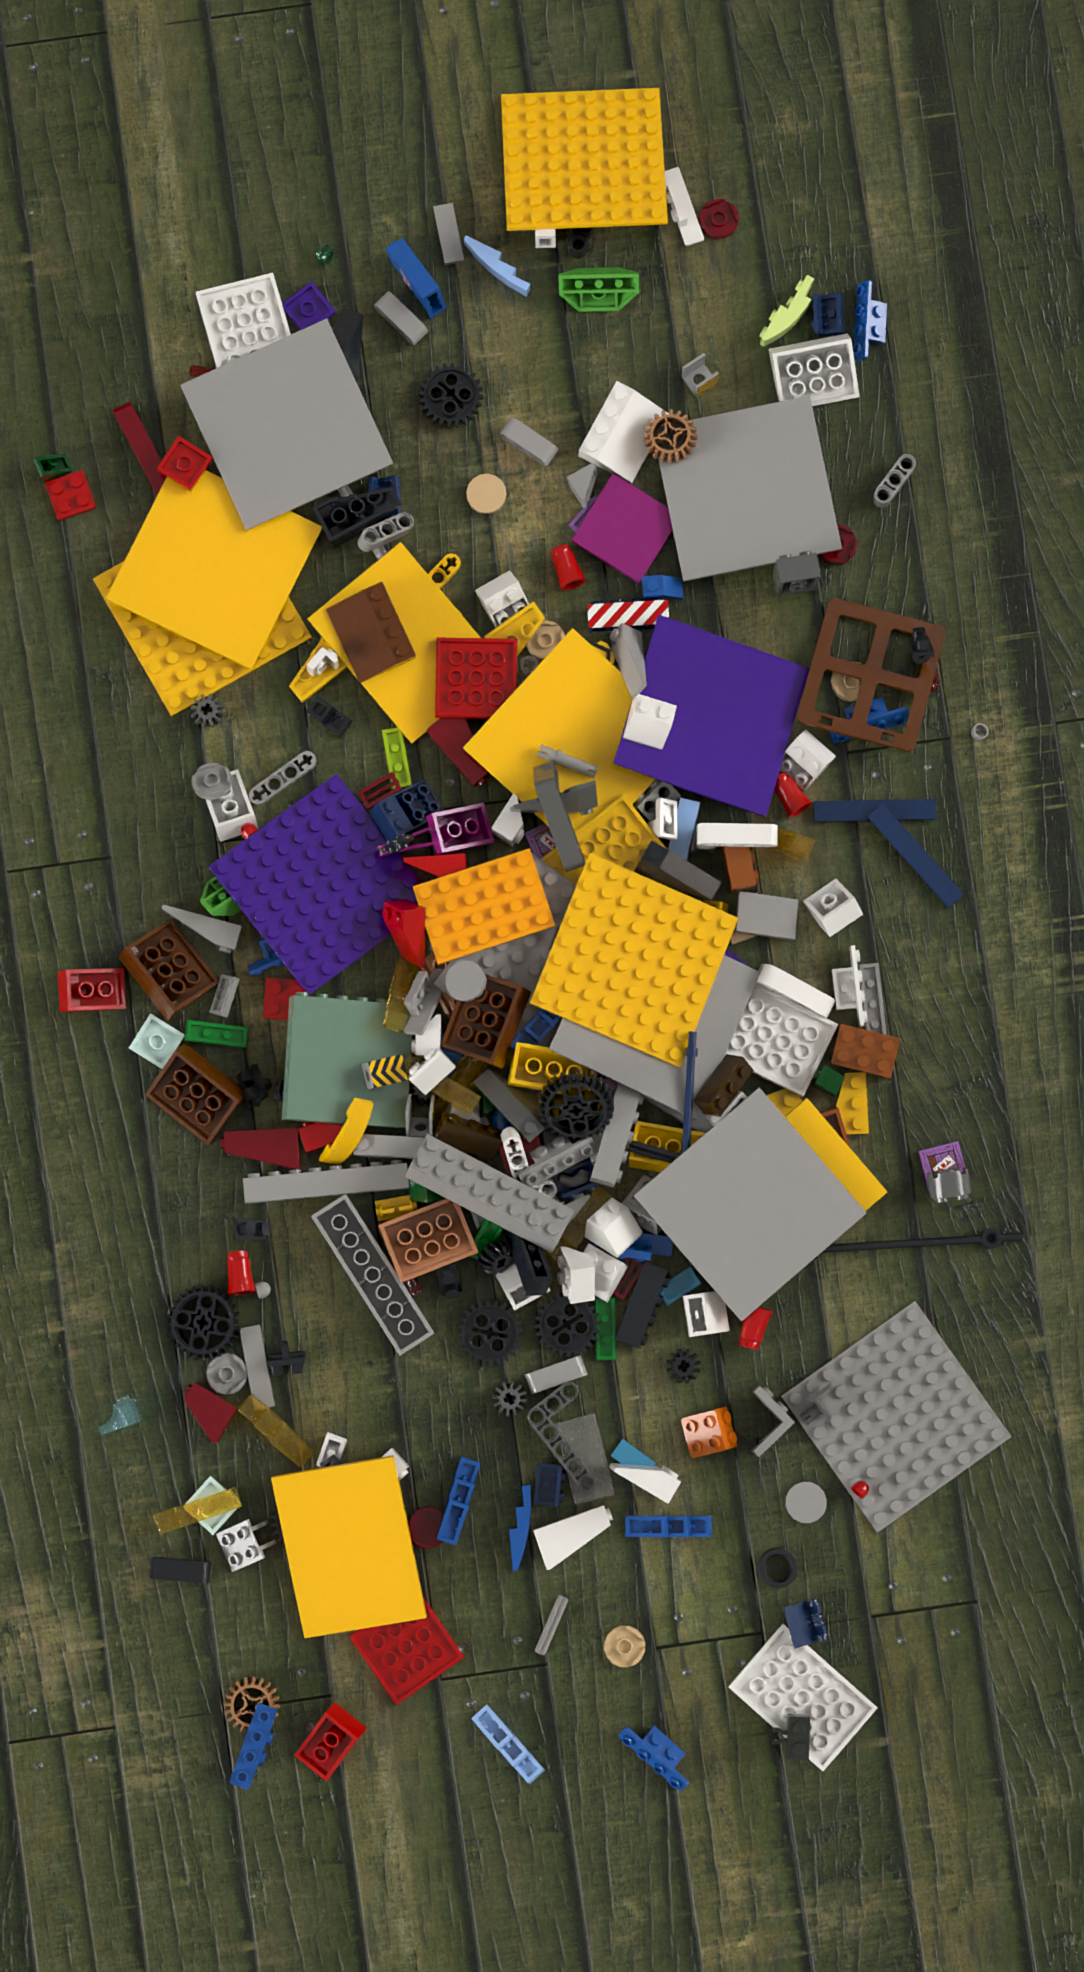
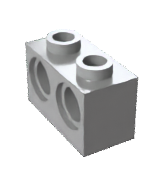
[632,779,681,823]

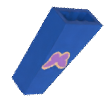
[386,238,446,319]

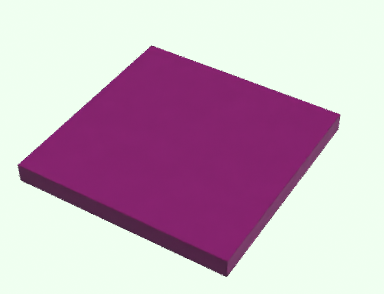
[571,474,673,583]

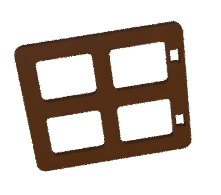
[797,598,945,752]

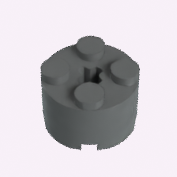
[927,1167,971,1203]

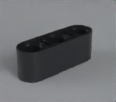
[569,227,594,258]
[149,1557,211,1583]

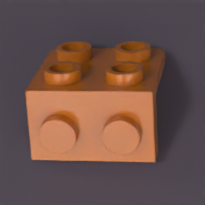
[681,1406,737,1458]

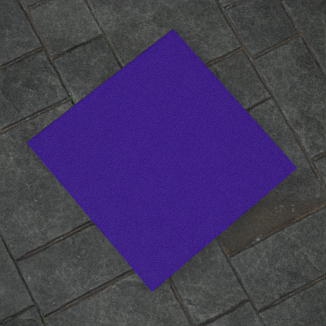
[613,615,810,817]
[208,774,423,995]

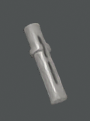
[537,744,598,778]

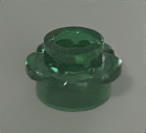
[316,245,334,264]

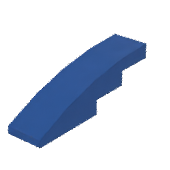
[511,1008,562,1050]
[436,1456,481,1545]
[509,1484,531,1571]
[625,1515,712,1537]

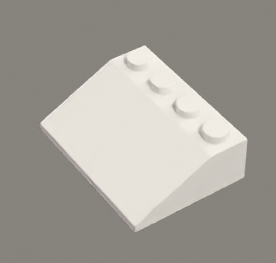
[769,334,860,406]
[579,381,669,484]
[608,1463,681,1504]

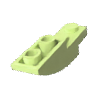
[759,275,814,347]

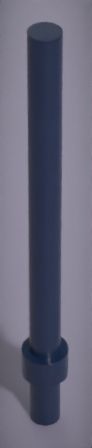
[682,1031,698,1153]

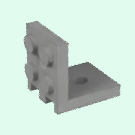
[751,1386,795,1457]

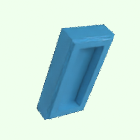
[661,1266,702,1306]
[610,1439,656,1466]

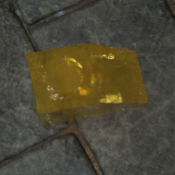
[769,828,816,862]

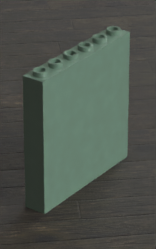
[282,992,412,1129]

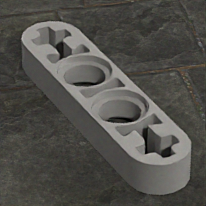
[249,751,317,806]

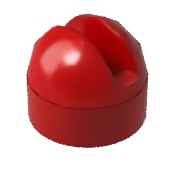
[241,823,258,839]
[851,1481,869,1499]

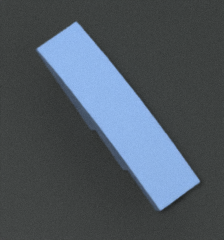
[464,236,530,297]
[668,798,700,861]
[471,1705,545,1784]

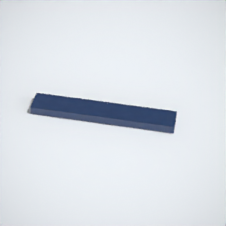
[813,799,936,823]
[867,803,964,908]

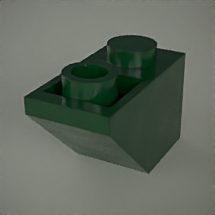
[812,1065,845,1097]

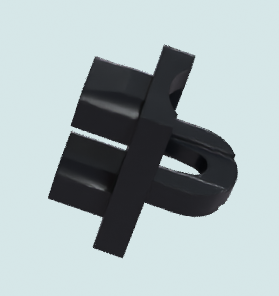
[908,627,934,664]
[237,1064,272,1107]
[233,1219,271,1240]
[436,1262,462,1299]
[267,1341,305,1376]

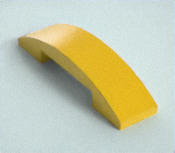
[319,1098,373,1165]

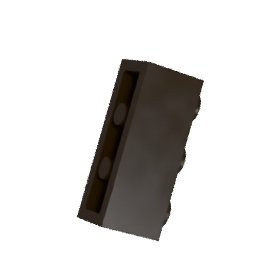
[693,1054,753,1117]
[434,1112,502,1160]

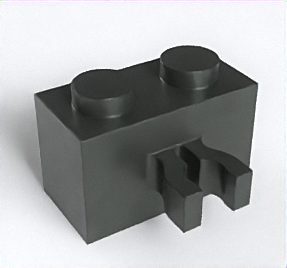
[772,1714,810,1760]

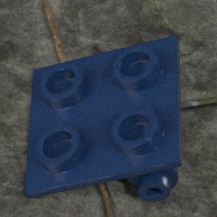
[784,1598,828,1649]

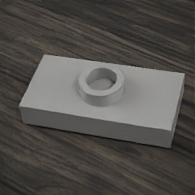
[210,974,239,1018]

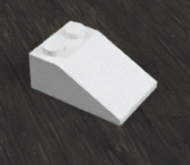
[205,769,259,842]

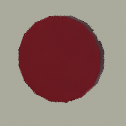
[699,199,739,239]
[819,524,857,565]
[408,1507,444,1549]

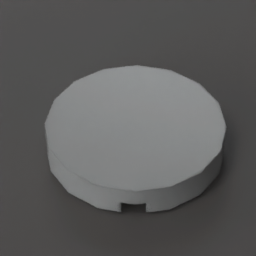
[192,763,232,800]
[445,960,487,1002]
[206,1353,248,1395]
[785,1482,827,1523]

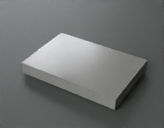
[735,891,798,940]

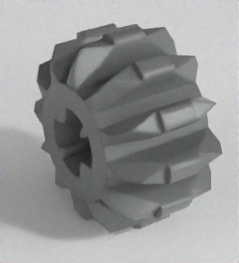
[190,694,225,728]
[492,1381,527,1416]

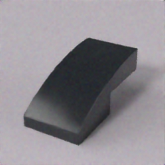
[306,696,352,738]

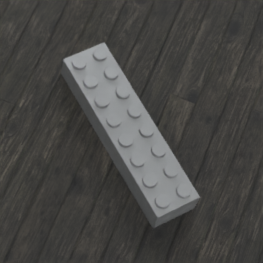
[405,1134,574,1253]
[311,1194,435,1356]

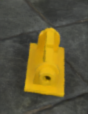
[375,1195,418,1221]

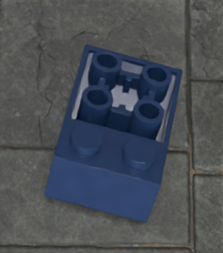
[369,779,444,841]

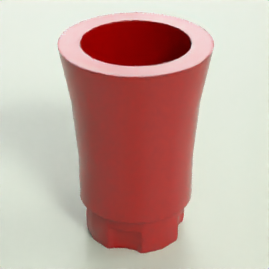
[551,544,587,591]
[774,772,812,819]
[227,1250,256,1295]
[739,1307,773,1350]

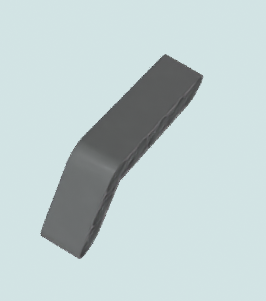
[533,761,585,872]
[527,1382,597,1492]

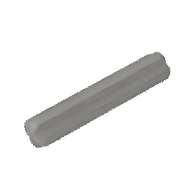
[535,1595,568,1655]

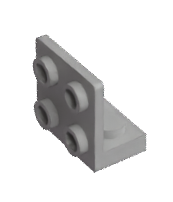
[622,1175,662,1235]

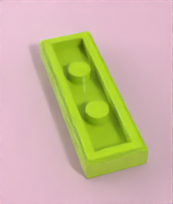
[382,727,412,790]

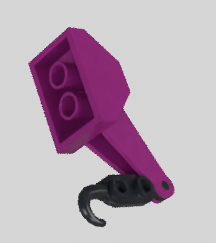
[377,803,494,857]

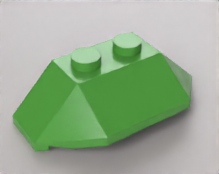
[559,267,639,312]
[200,877,241,916]

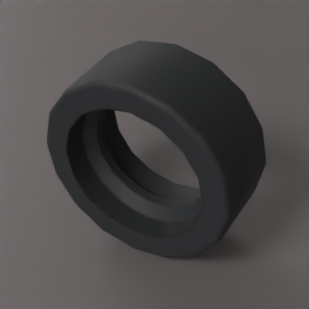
[758,1548,798,1588]

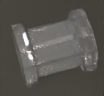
[520,655,538,677]

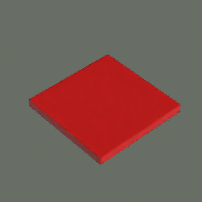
[435,637,518,719]
[349,1597,465,1706]

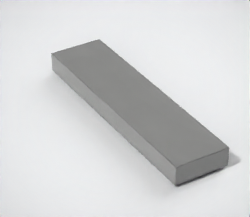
[858,963,887,1035]
[240,1325,275,1410]

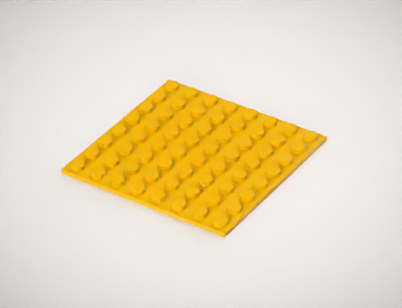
[501,88,668,231]
[106,470,323,670]
[93,561,312,717]
[463,628,655,832]
[530,853,738,1068]

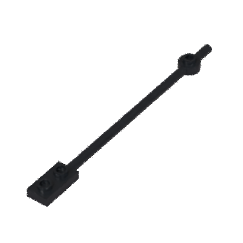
[813,1228,1023,1260]

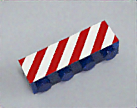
[587,597,669,632]

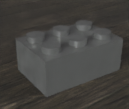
[772,551,821,596]

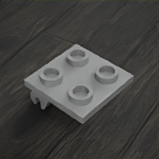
[216,1519,277,1572]

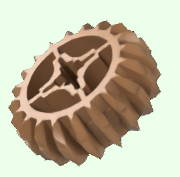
[643,409,698,464]
[224,1676,280,1732]

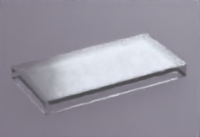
[555,1414,615,1505]

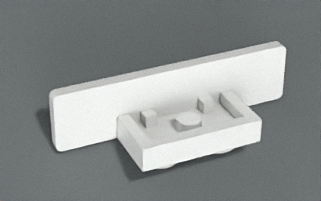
[665,167,704,247]
[831,945,867,1028]

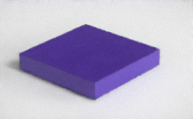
[282,281,336,331]

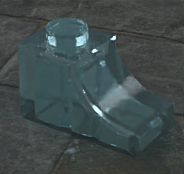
[98,1395,142,1435]

